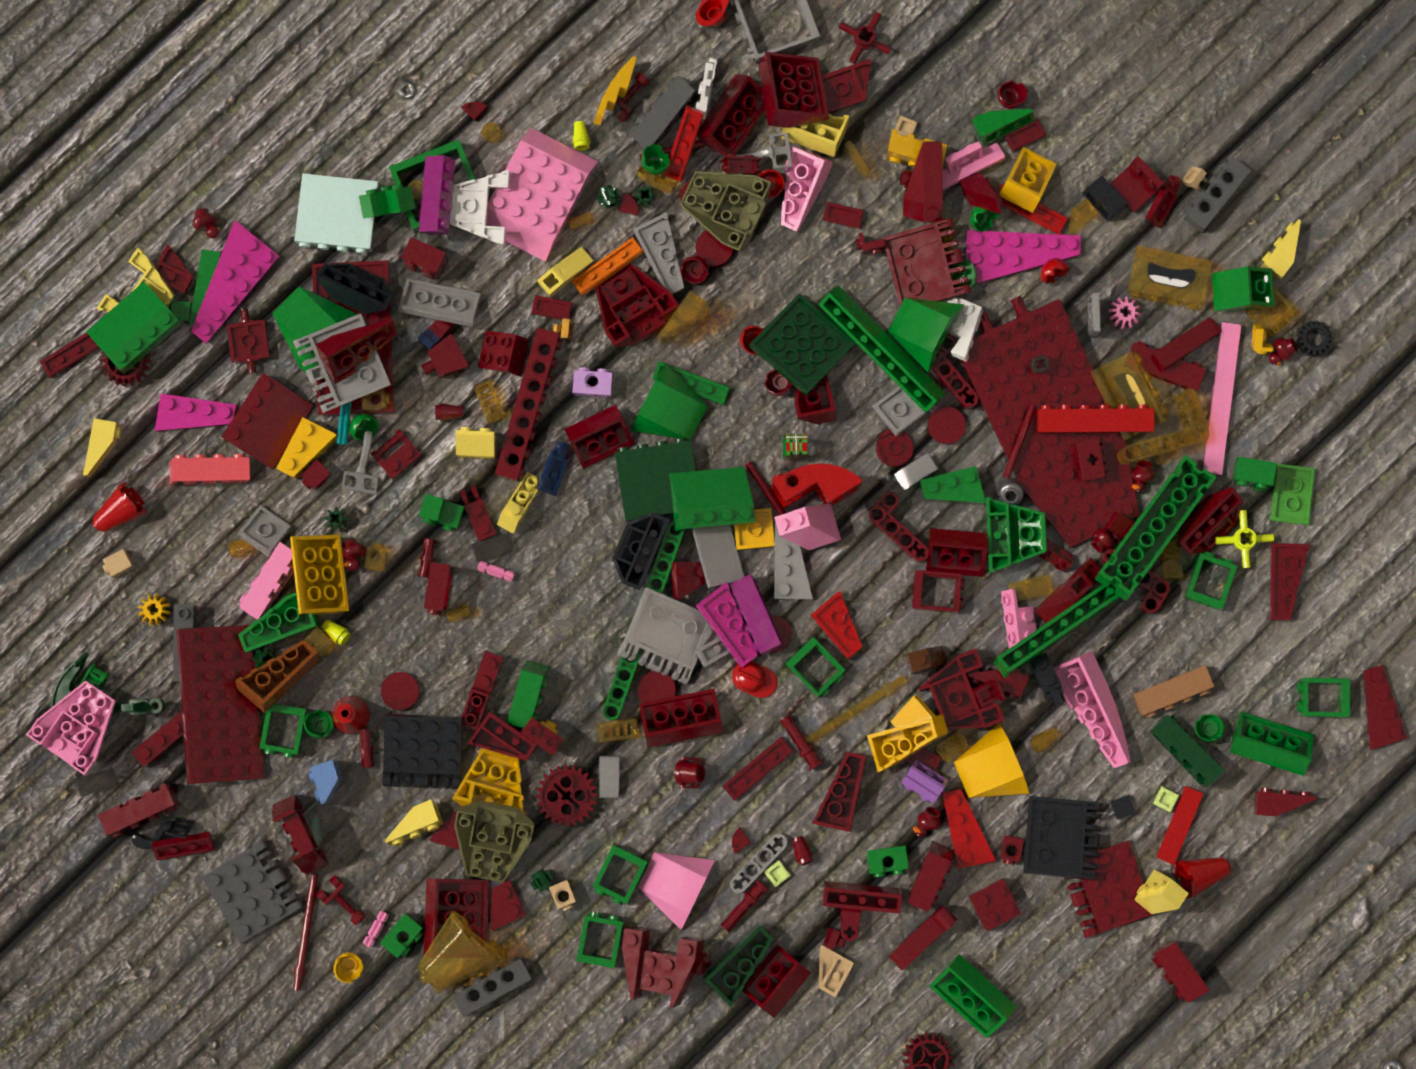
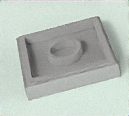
[1087,293,1100,337]
[872,386,926,436]
[237,505,292,557]

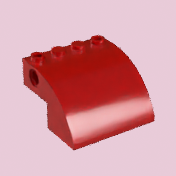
[771,463,862,509]

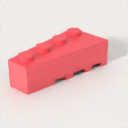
[169,454,250,486]

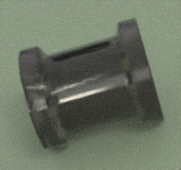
[1029,355,1049,373]

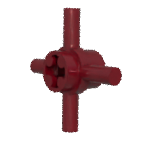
[839,12,892,64]

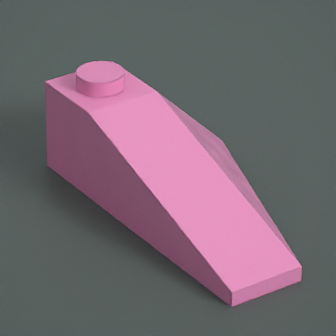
[781,146,833,232]

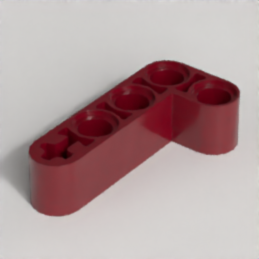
[931,334,978,410]
[868,492,929,563]
[1101,549,1170,614]
[888,905,958,971]

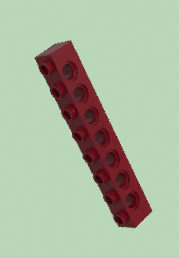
[495,328,562,482]

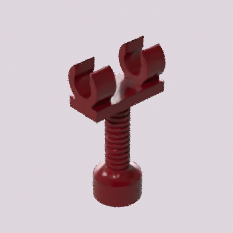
[616,72,650,123]
[316,876,366,926]

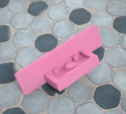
[942,142,1005,190]
[1001,589,1037,649]

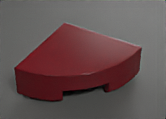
[461,102,488,121]
[619,193,638,216]
[732,827,751,854]

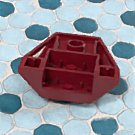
[596,263,680,347]

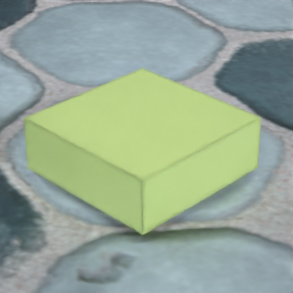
[1153,786,1179,812]
[764,860,791,887]

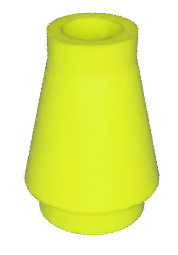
[572,121,591,151]
[321,619,351,646]

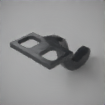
[131,817,195,849]

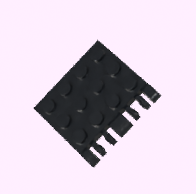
[383,714,462,789]
[1023,796,1103,881]

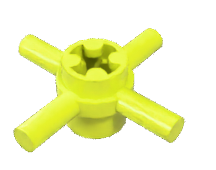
[1215,510,1274,568]

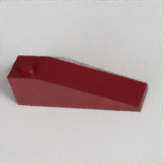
[903,141,943,222]
[316,318,397,384]

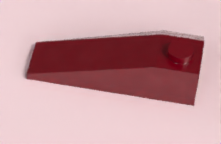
[794,375,836,425]

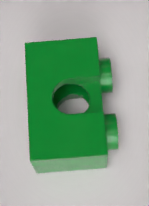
[866,846,909,877]
[380,913,424,958]

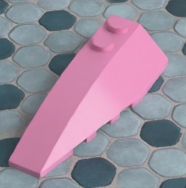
[1053,651,1131,768]

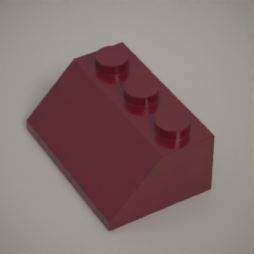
[564,404,635,469]
[926,528,987,577]
[1151,940,1210,1003]
[742,944,811,1018]

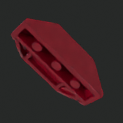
[1178,487,1244,555]

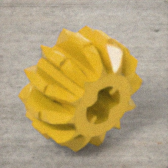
[138,594,171,626]

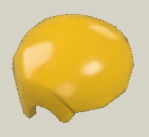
[333,952,364,983]

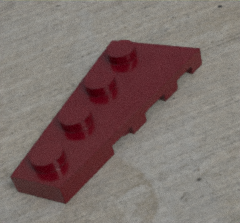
[1363,665,1407,750]

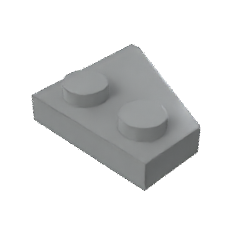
[695,626,730,667]

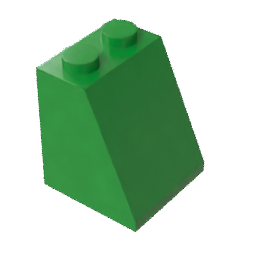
[1212,266,1275,312]

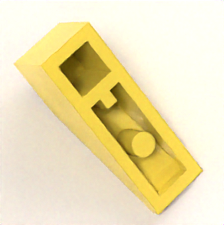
[83,419,122,477]

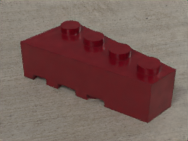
[812,752,868,832]
[98,783,181,838]

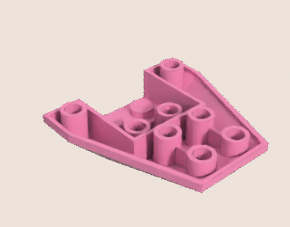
[26,681,116,776]

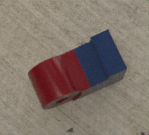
[417,320,454,350]

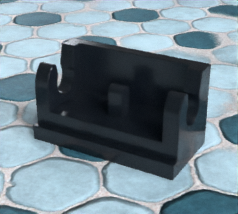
[1082,175,1127,222]

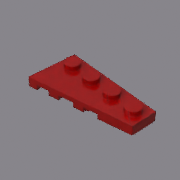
[942,789,996,869]

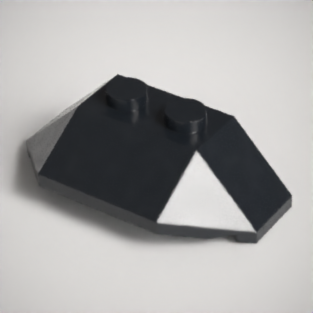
[316,263,394,314]
[612,512,670,591]

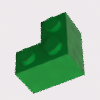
[359,184,416,218]
[1232,457,1277,492]
[419,494,465,532]

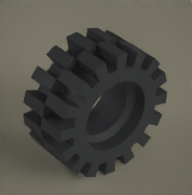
[1296,320,1333,357]

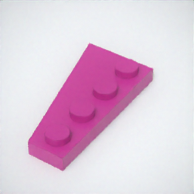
[155,393,237,432]
[696,582,757,667]

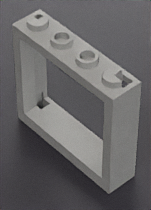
[729,0,820,63]

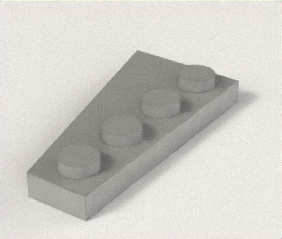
[633,212,684,295]
[774,522,813,599]

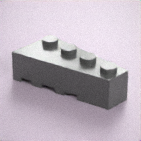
[631,76,699,148]

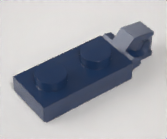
[537,442,569,496]

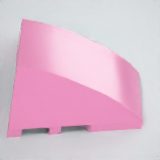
[638,852,715,930]

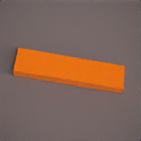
[571,237,644,297]

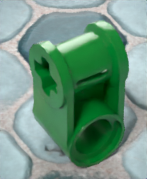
[80,663,111,690]

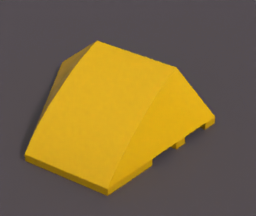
[954,723,1030,798]
[452,748,525,814]

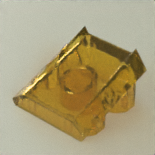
[1244,285,1300,339]

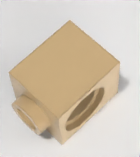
[103,549,135,578]
[549,880,576,911]

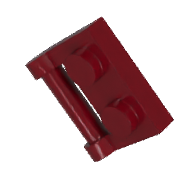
[370,429,422,480]

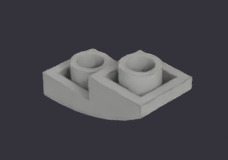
[894,453,939,491]
[599,756,619,798]

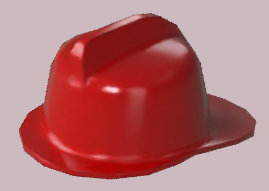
[696,0,729,28]
[732,662,777,698]

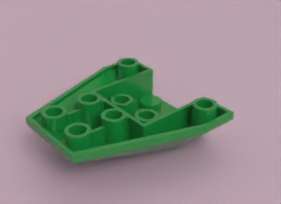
[272,286,355,373]

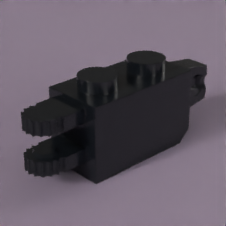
[1029,652,1064,708]

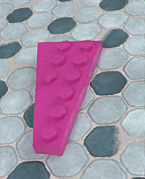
[191,220,279,344]
[965,230,1081,284]

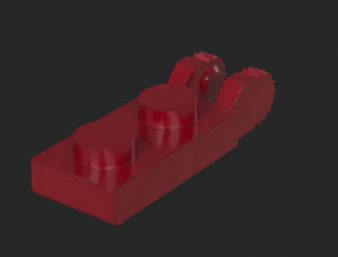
[460,485,497,541]

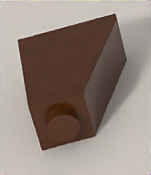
[905,646,947,674]

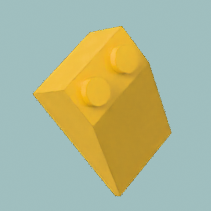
[999,147,1057,213]

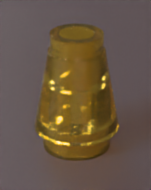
[227,539,256,559]
[1029,728,1059,753]

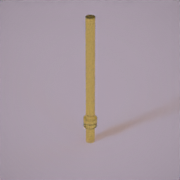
[805,675,906,744]

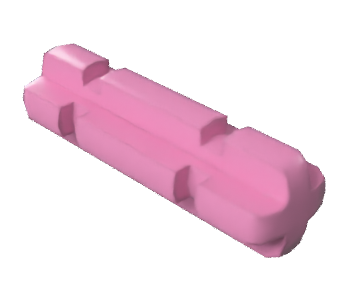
[477,561,515,582]
[363,911,389,948]

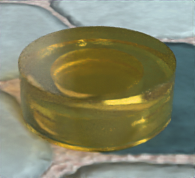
[481,122,501,142]
[408,180,423,200]

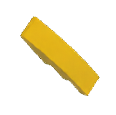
[593,56,637,125]

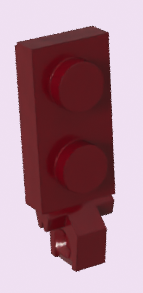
[1145,175,1182,228]

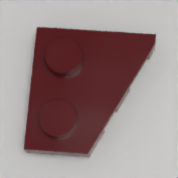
[491,880,526,931]

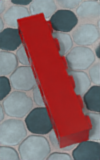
[1036,405,1154,433]

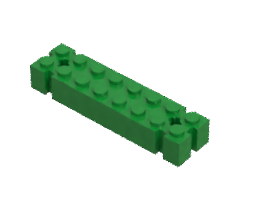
[1095,455,1216,601]

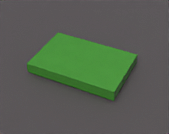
[1270,464,1315,526]

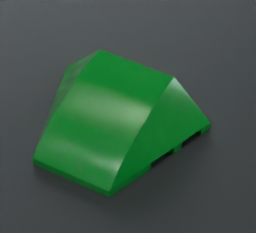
[888,297,964,373]
[631,363,708,440]
[986,497,1047,574]

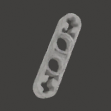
[730,833,787,893]

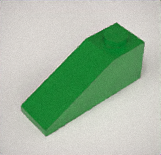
[972,109,1034,146]

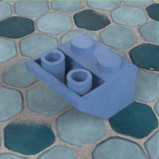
[309,760,343,804]

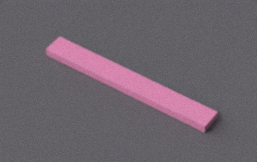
[1203,322,1241,476]

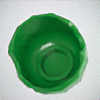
[641,144,670,175]
[970,206,999,232]
[349,413,379,442]
[304,709,334,739]
[1195,714,1225,743]

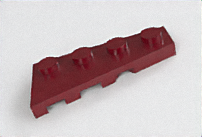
[1270,543,1310,621]

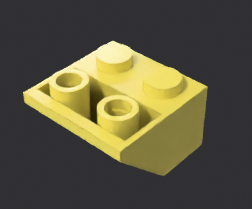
[456,427,497,459]

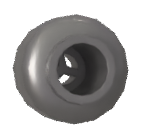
[999,478,1025,505]

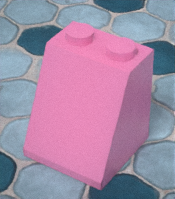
[774,503,841,550]

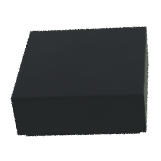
[1110,795,1135,820]

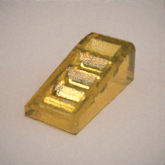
[473,379,506,424]
[596,719,639,743]

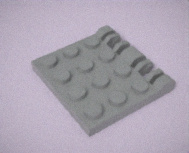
[293,313,391,413]
[618,588,710,684]

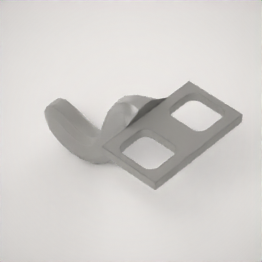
[737,133,792,169]
[342,431,378,495]

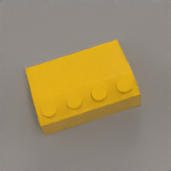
[290,535,349,615]

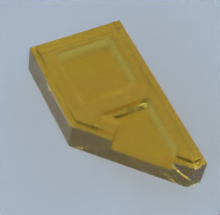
[1068,198,1098,235]

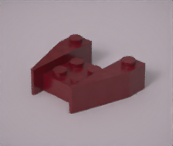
[918,648,1005,729]
[272,795,329,875]
[622,926,705,1008]

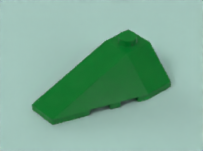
[238,592,321,653]

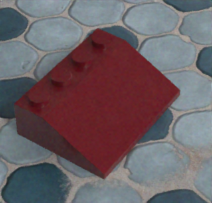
[758,52,829,128]
[221,373,314,470]
[424,878,489,958]

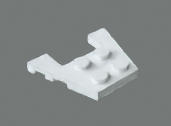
[695,57,718,119]
[450,170,510,245]
[941,296,983,362]

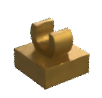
[553,319,574,341]

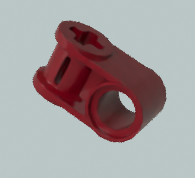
[840,908,861,941]

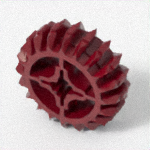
[100,351,152,387]
[902,1032,955,1069]

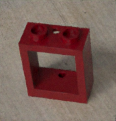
[424,562,453,616]
[911,570,965,613]

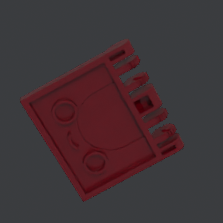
[883,218,971,306]
[1064,840,1153,938]

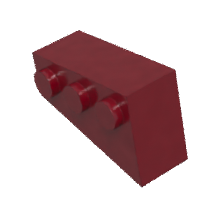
[467,712,538,761]
[907,841,954,912]

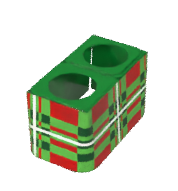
[782,434,808,459]

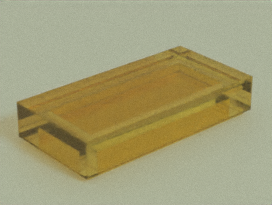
[844,141,870,180]

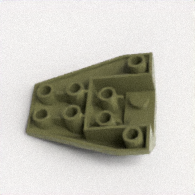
[679,171,772,252]
[454,801,534,883]

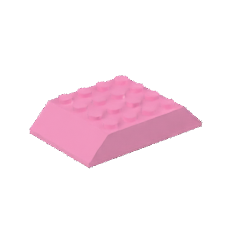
[486,128,598,262]

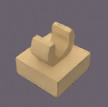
[1182,166,1207,191]

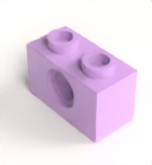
[572,367,613,398]

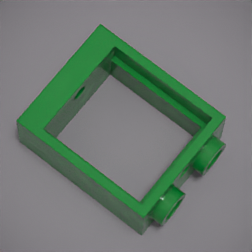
[1183,551,1237,611]
[785,637,845,697]
[1297,678,1350,718]
[260,704,308,758]
[592,844,648,905]
[576,912,624,968]

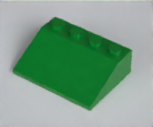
[86,282,182,374]
[669,467,755,531]

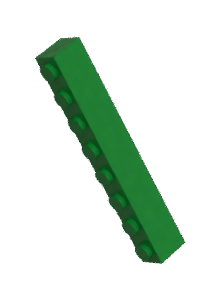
[818,285,946,413]
[994,585,1121,679]

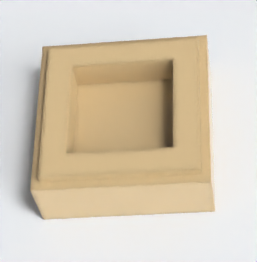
[895,116,918,136]

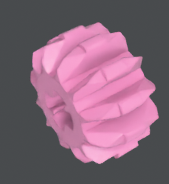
[1108,297,1141,329]

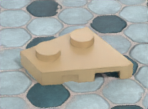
[818,945,854,997]

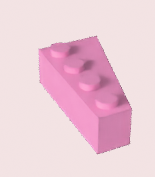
[239,542,294,620]

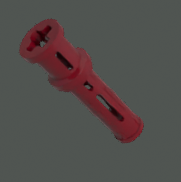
[780,715,824,771]
[720,879,770,933]

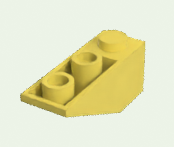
[1261,219,1301,280]
[537,247,594,298]
[497,472,540,534]
[385,799,444,847]

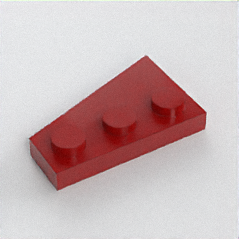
[810,591,862,659]

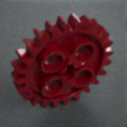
[535,764,598,827]

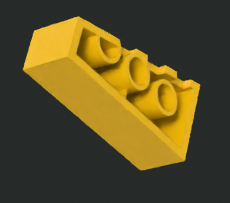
[867,714,948,773]

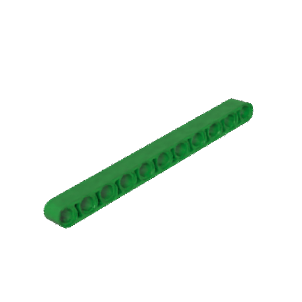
[603,521,684,721]

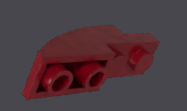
[1034,558,1101,623]
[462,650,504,730]

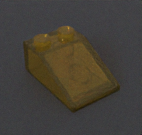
[657,290,710,345]

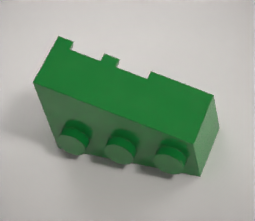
[919,466,986,505]
[507,660,549,728]

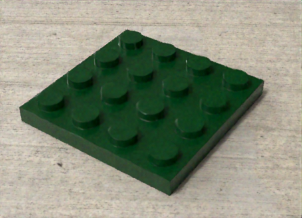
[749,293,856,396]

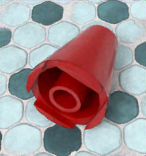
[93,482,147,532]
[331,696,370,734]
[1174,857,1231,898]

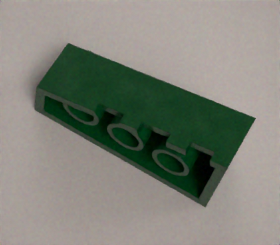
[1149,715,1225,787]
[703,922,774,1007]

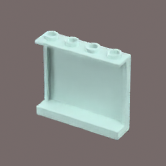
[294,173,380,254]

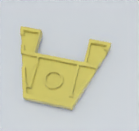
[97,248,175,312]

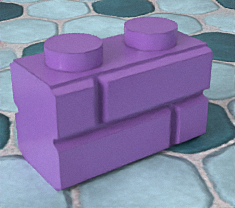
[901,759,948,804]

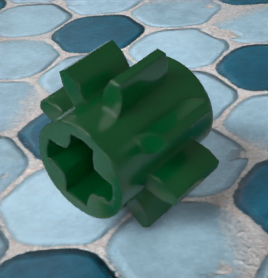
[633,184,657,209]
[597,185,621,208]
[324,507,349,531]
[251,647,276,668]
[530,868,554,892]

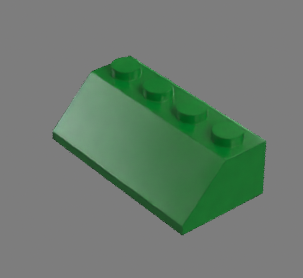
[1229,711,1314,776]
[929,954,1017,1038]

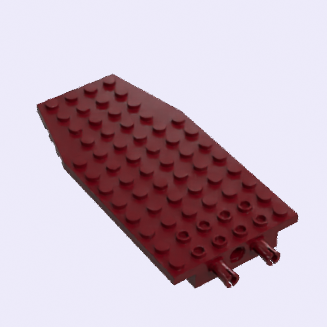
[960,296,1139,547]

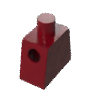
[421,334,470,378]

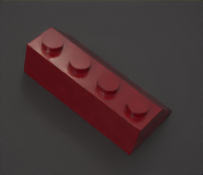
[697,74,765,156]
[639,688,723,748]

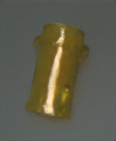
[568,211,593,231]
[446,604,472,623]

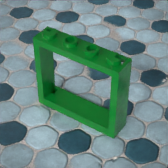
[389,140,475,233]

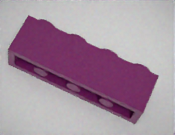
[419,155,455,235]
[729,574,785,655]

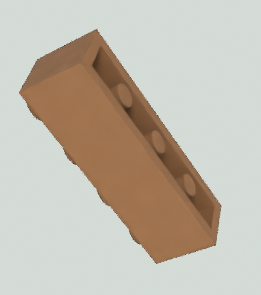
[1132,665,1214,718]

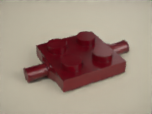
[227,309,270,374]

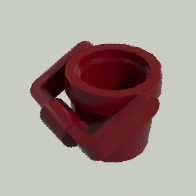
[674,757,706,789]

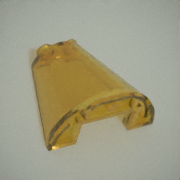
[417,911,507,993]

